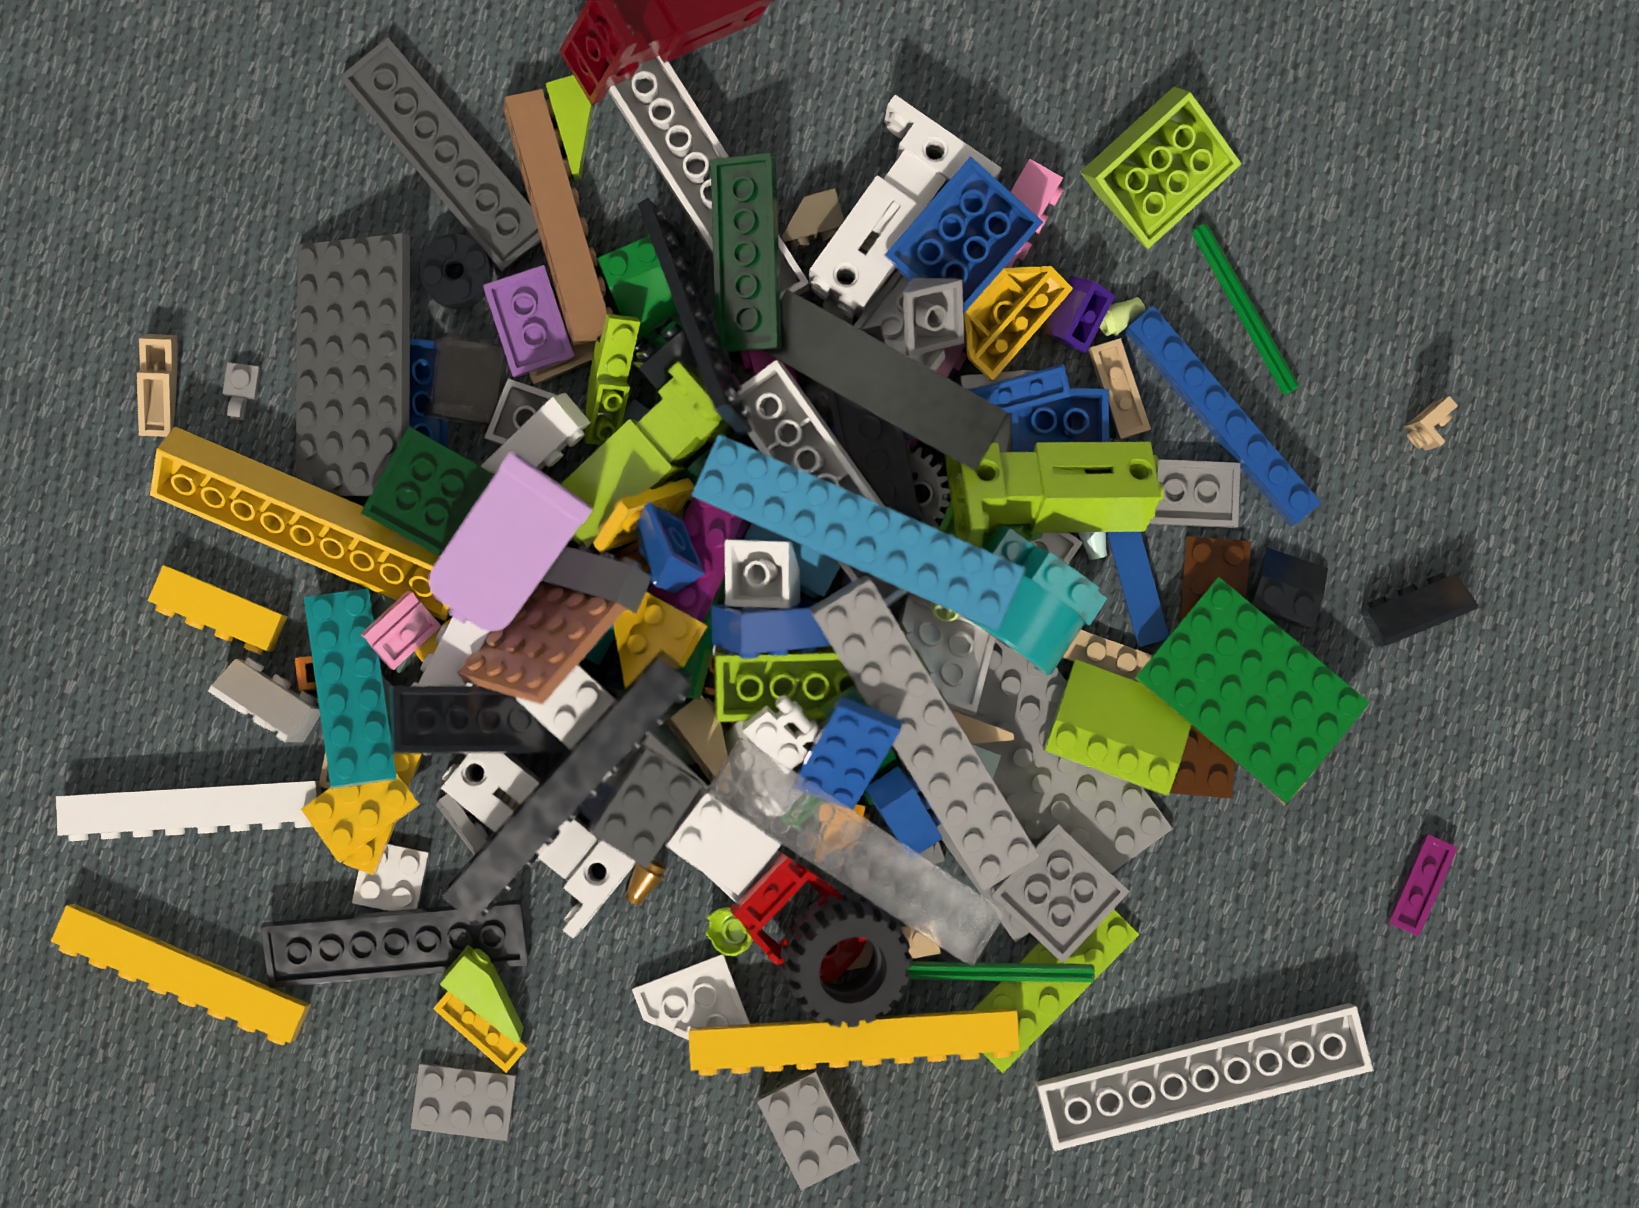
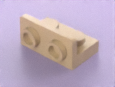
[1404,396,1458,451]

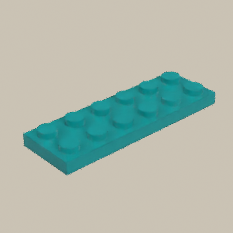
[304,588,397,789]

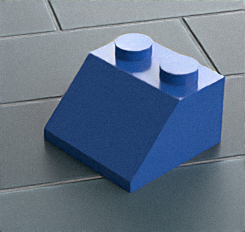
[635,502,705,594]

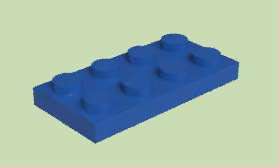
[792,697,903,811]

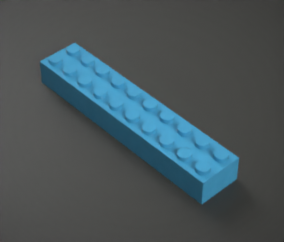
[691,434,1026,631]

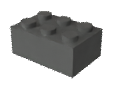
[588,743,702,869]

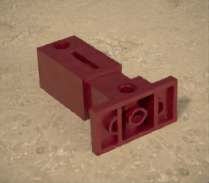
[559,0,772,105]

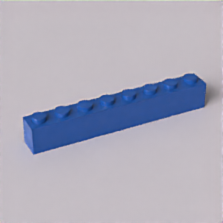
[1125,306,1321,527]

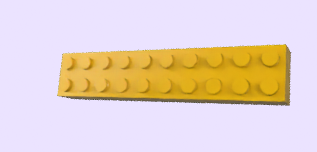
[150,427,450,621]

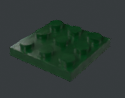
[361,427,496,557]

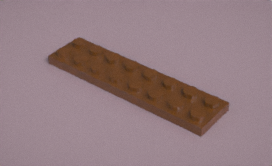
[1170,536,1251,798]

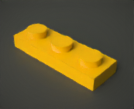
[433,992,529,1073]

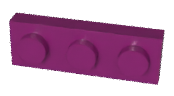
[1387,834,1458,937]

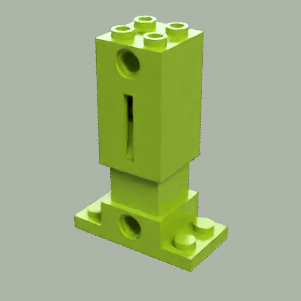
[561,362,733,548]
[944,442,1164,549]

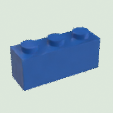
[865,767,943,860]

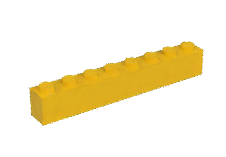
[51,904,311,1045]

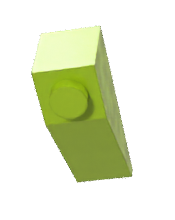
[546,75,594,181]
[439,945,524,1044]

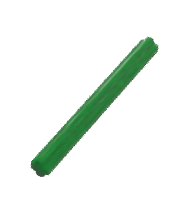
[1192,223,1299,395]
[906,961,1095,983]

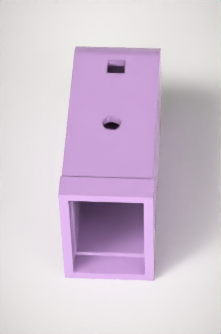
[429,451,594,631]

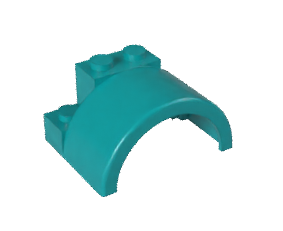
[955,525,1107,676]

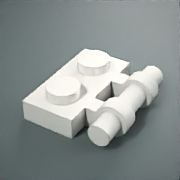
[742,695,822,774]

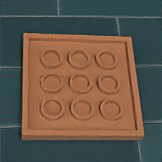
[457,582,626,705]

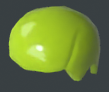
[705,906,753,956]

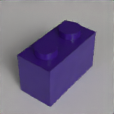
[1042,275,1116,353]

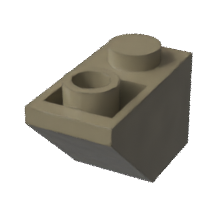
[782,188,844,250]

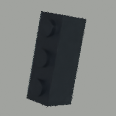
[1361,571,1479,648]

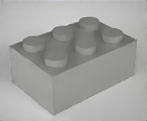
[757,1068,860,1190]

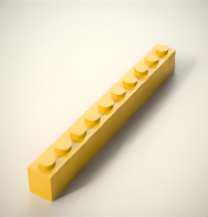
[688,1008,1020,1076]

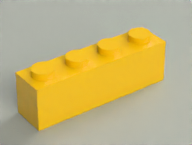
[148,565,288,655]

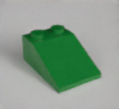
[597,236,680,339]

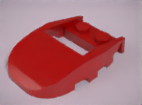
[730,852,866,983]

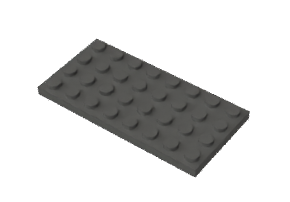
[296,233,410,498]

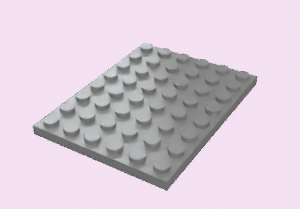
[891,639,1173,943]

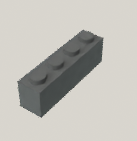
[540,543,652,613]

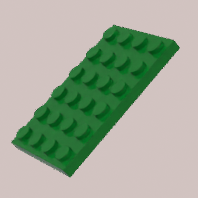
[1134,577,1370,803]

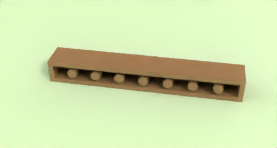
[503,89,613,346]

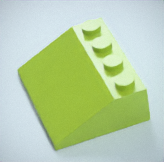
[1080,87,1241,249]
[1042,659,1191,796]

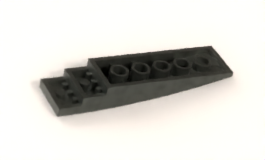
[764,289,1009,471]

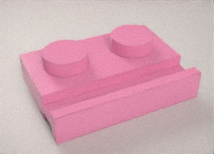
[360,590,441,670]

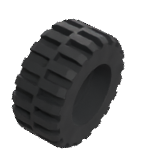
[780,894,912,1028]

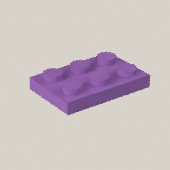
[483,265,575,378]

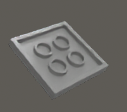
[991,824,1130,963]

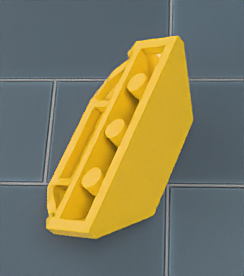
[963,266,1073,381]

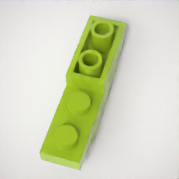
[585,314,640,445]

